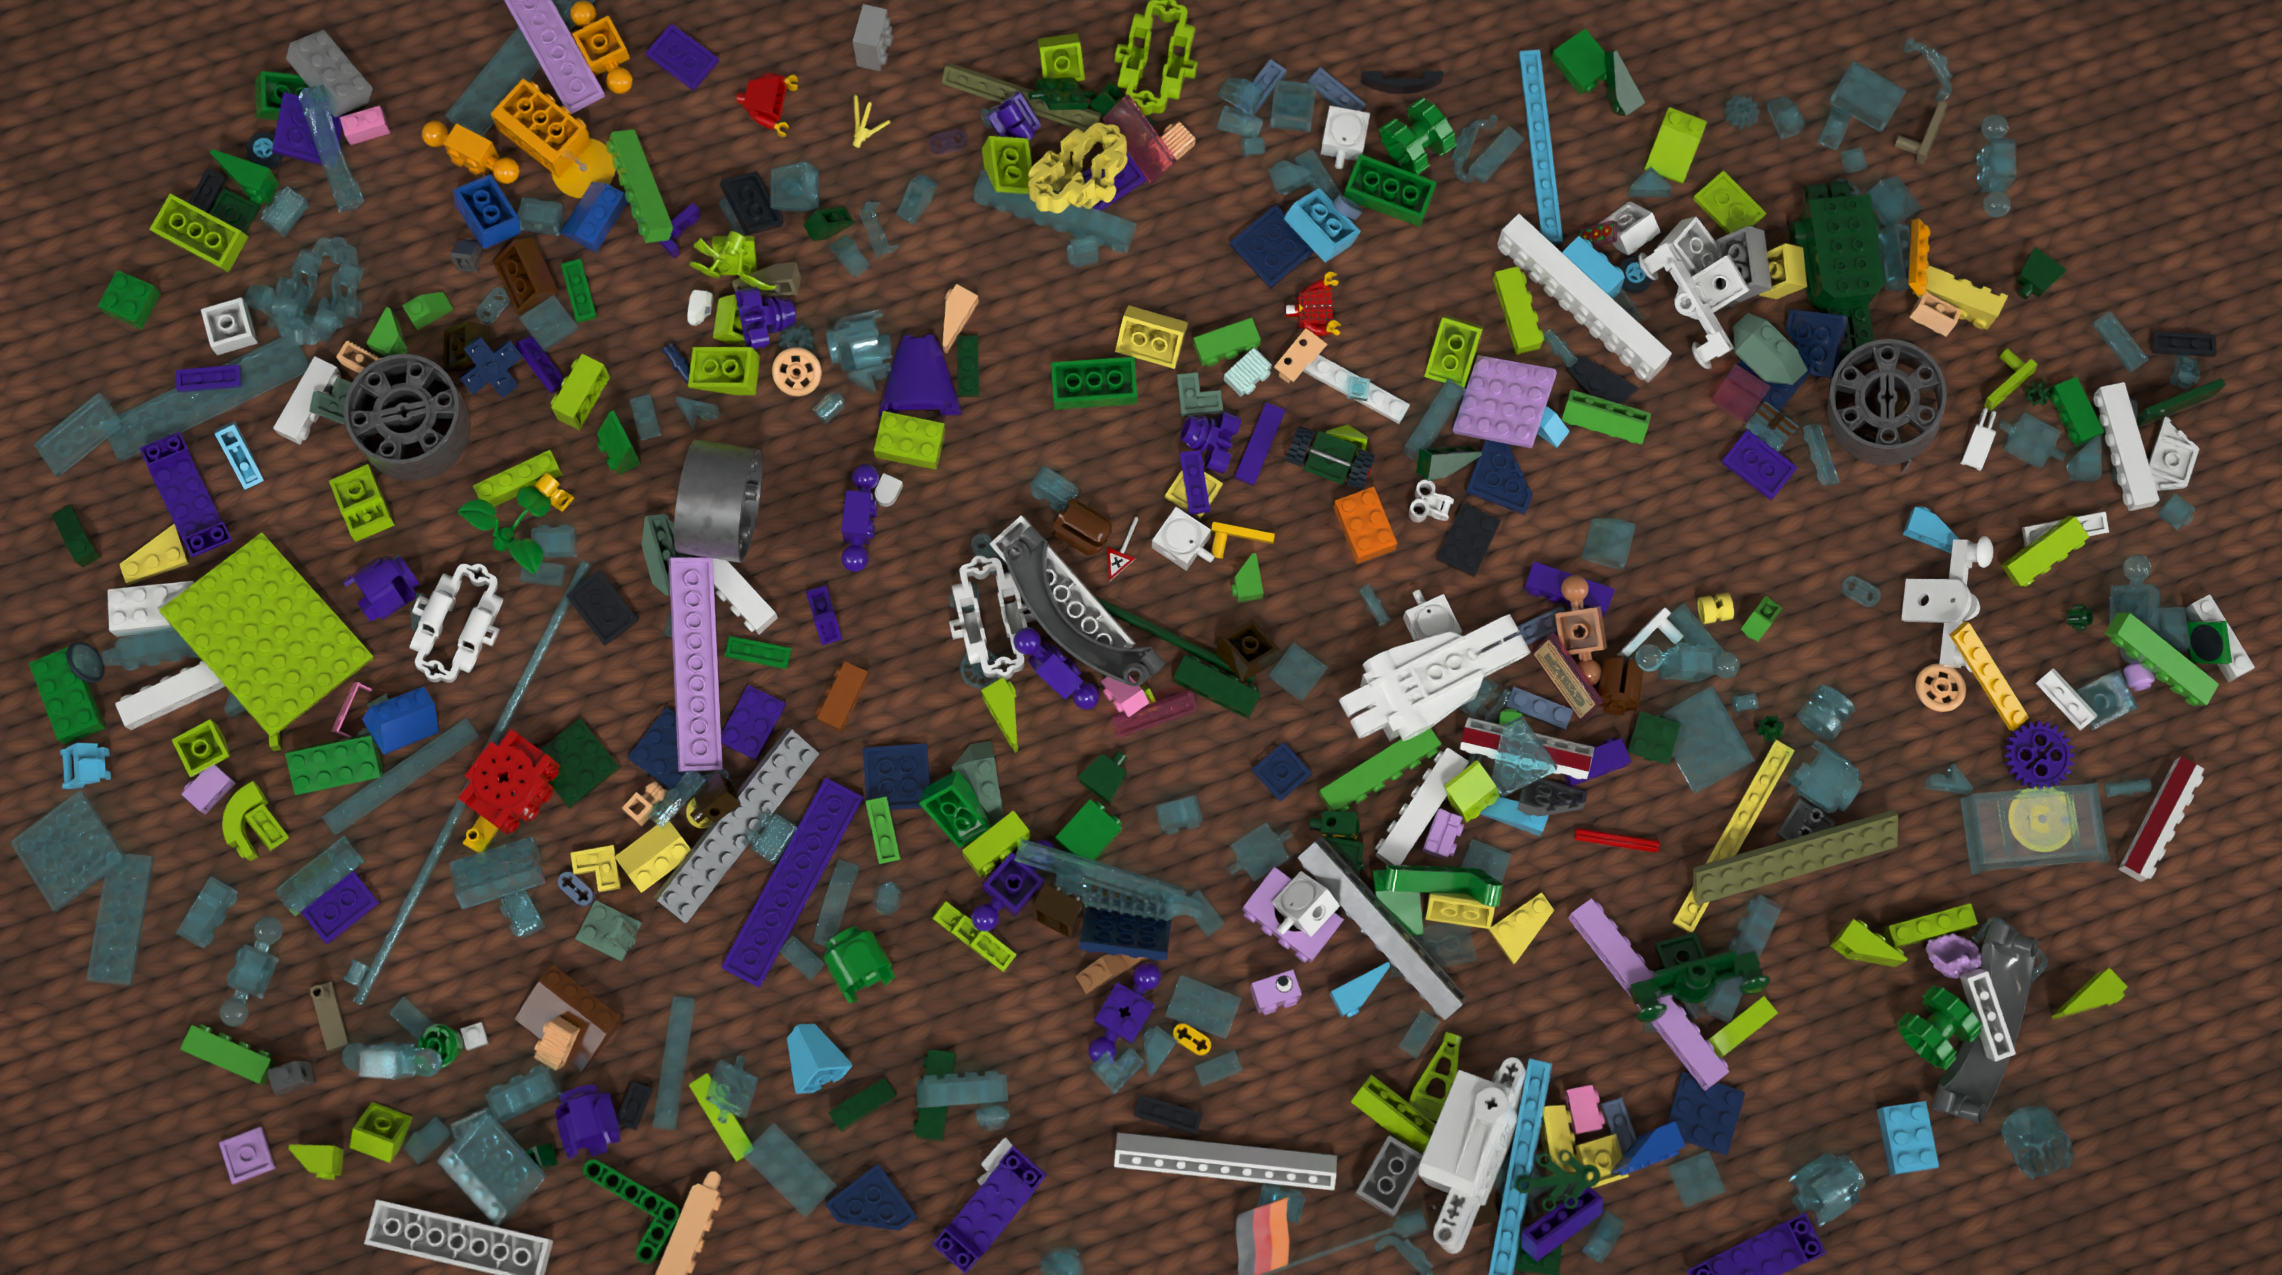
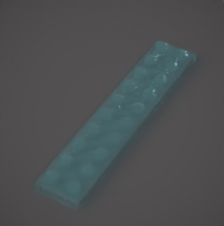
[445,0,595,136]
[101,332,309,462]

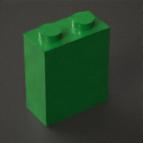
[1551,28,1607,95]
[1055,800,1122,869]

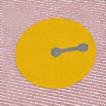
[551,138,615,198]

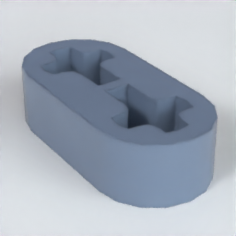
[1332,195,1363,220]
[558,872,594,907]

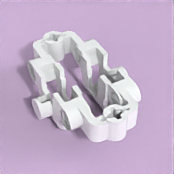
[949,556,1036,680]
[410,564,504,683]

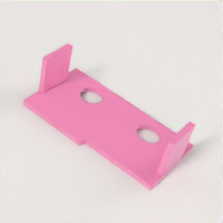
[331,682,372,738]

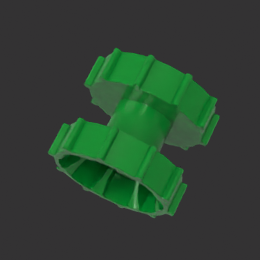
[1379,97,1457,175]
[1897,985,1982,1070]

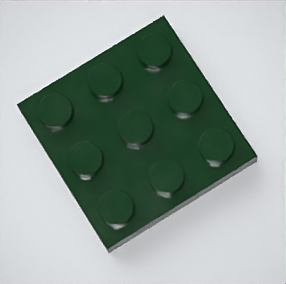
[540,718,620,808]

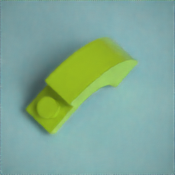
[222,781,268,861]

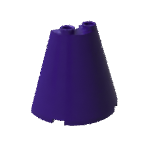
[878,335,962,417]

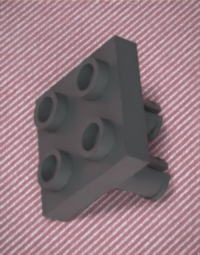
[1776,799,1836,841]

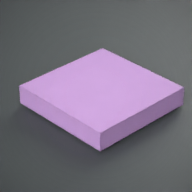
[219,1127,276,1184]

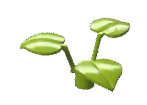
[689,231,777,291]

